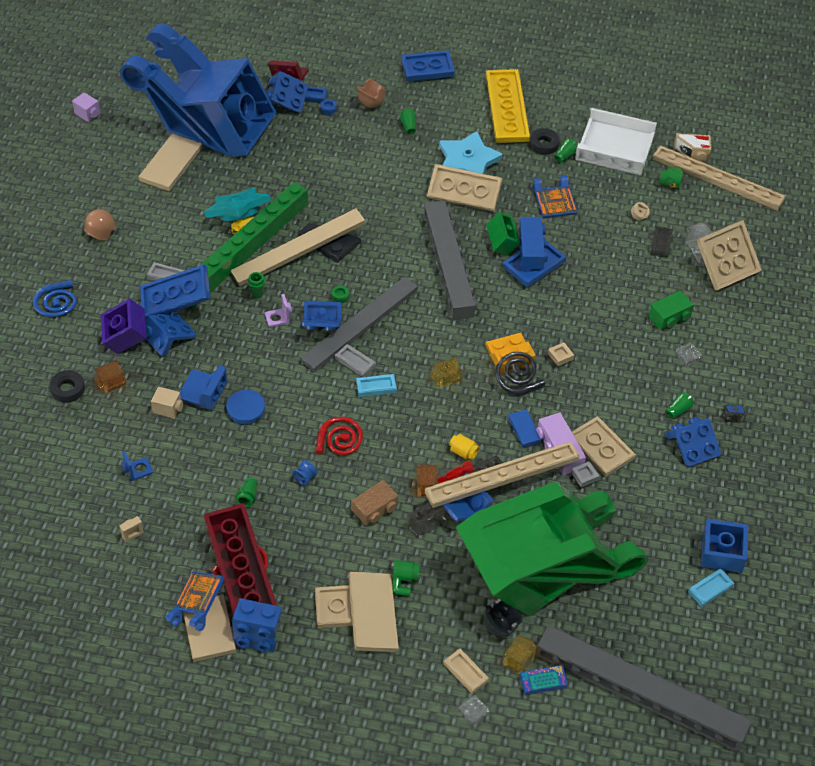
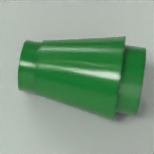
[400,109,416,135]
[554,139,578,163]
[247,272,266,299]
[666,392,694,419]
[236,478,258,508]

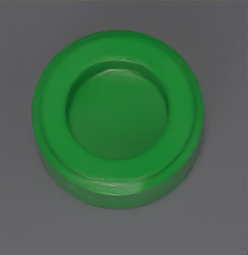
[331,286,349,304]

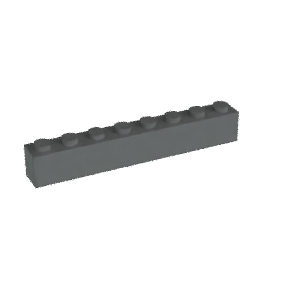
[424,200,478,320]

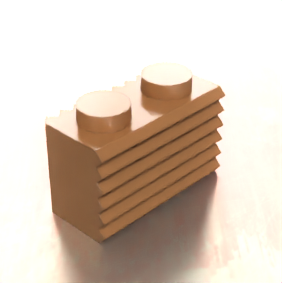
[351,480,398,526]

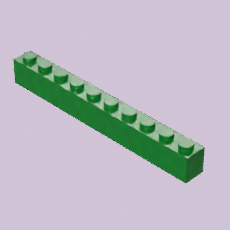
[189,182,308,309]

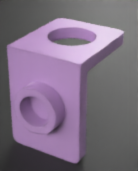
[265,294,292,327]

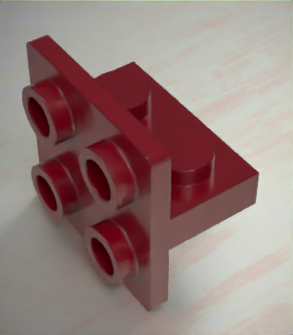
[267,60,309,88]

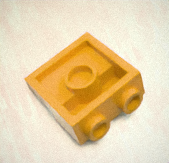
[486,333,536,374]

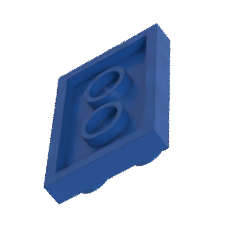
[401,50,455,81]
[502,242,566,288]

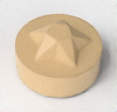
[631,202,650,221]

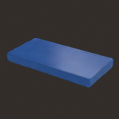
[140,264,210,321]

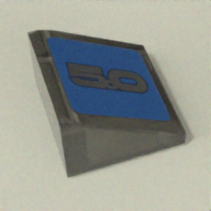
[723,405,747,423]

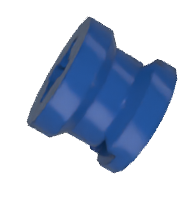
[292,460,318,486]

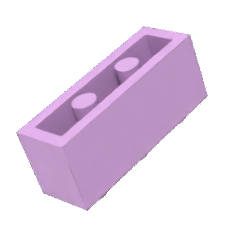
[536,413,586,476]

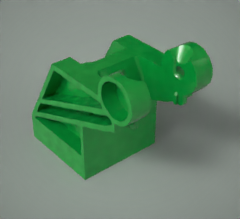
[456,481,648,616]

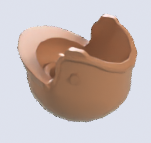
[357,79,386,108]
[84,209,117,241]

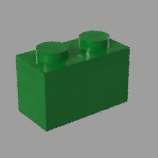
[486,212,520,256]
[648,290,694,331]

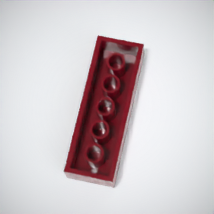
[204,503,280,623]

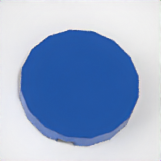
[226,390,265,425]

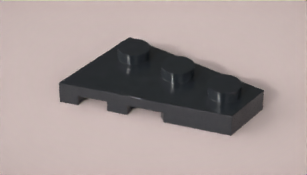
[298,223,361,263]

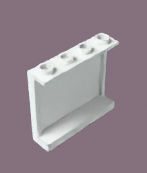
[575,108,657,175]

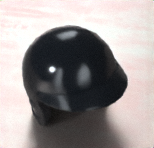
[484,599,522,637]

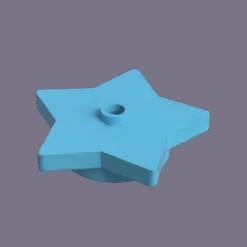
[439,132,502,174]

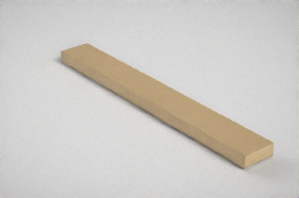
[652,146,786,211]
[230,209,365,286]
[425,441,580,508]

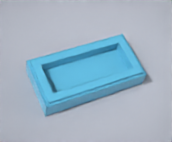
[356,374,397,397]
[688,568,734,607]

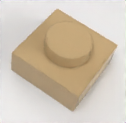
[548,342,574,367]
[120,516,144,542]

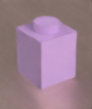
[72,92,100,122]

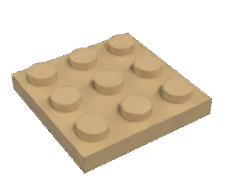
[696,220,762,290]

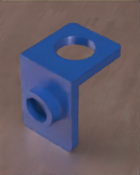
[121,451,153,481]

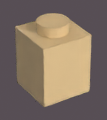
[151,387,183,419]

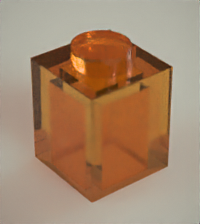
[94,360,126,394]
[416,464,438,497]

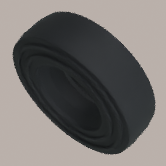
[529,128,560,155]
[49,370,85,402]

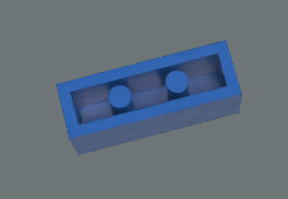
[519,217,548,269]

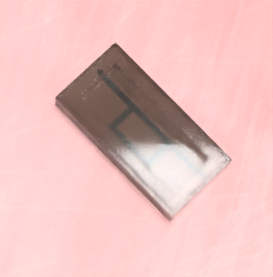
[650,226,673,258]

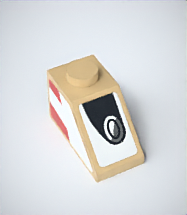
[674,133,711,162]

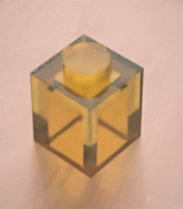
[503,635,537,674]

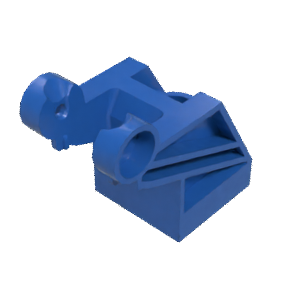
[120,24,276,156]

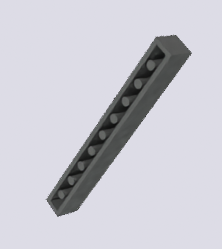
[536,625,752,752]

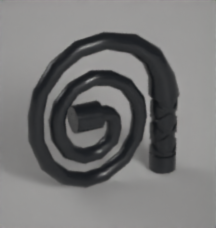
[495,352,545,395]

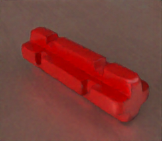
[437,460,474,484]

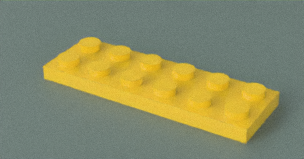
[486,69,530,143]

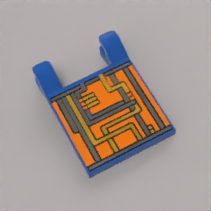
[532,175,577,219]
[166,571,225,631]

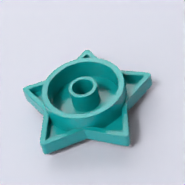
[204,187,271,221]

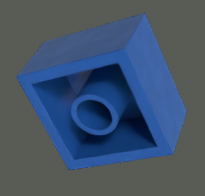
[701,519,748,573]

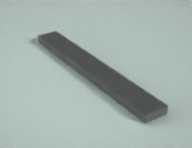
[301,277,418,372]

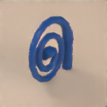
[33,280,77,317]

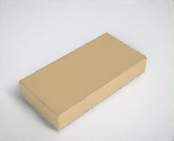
[444,649,489,695]

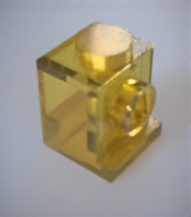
[431,356,461,387]

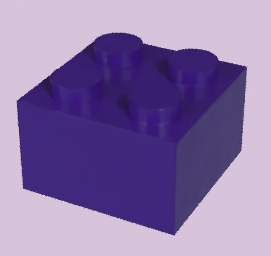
[101,298,147,354]

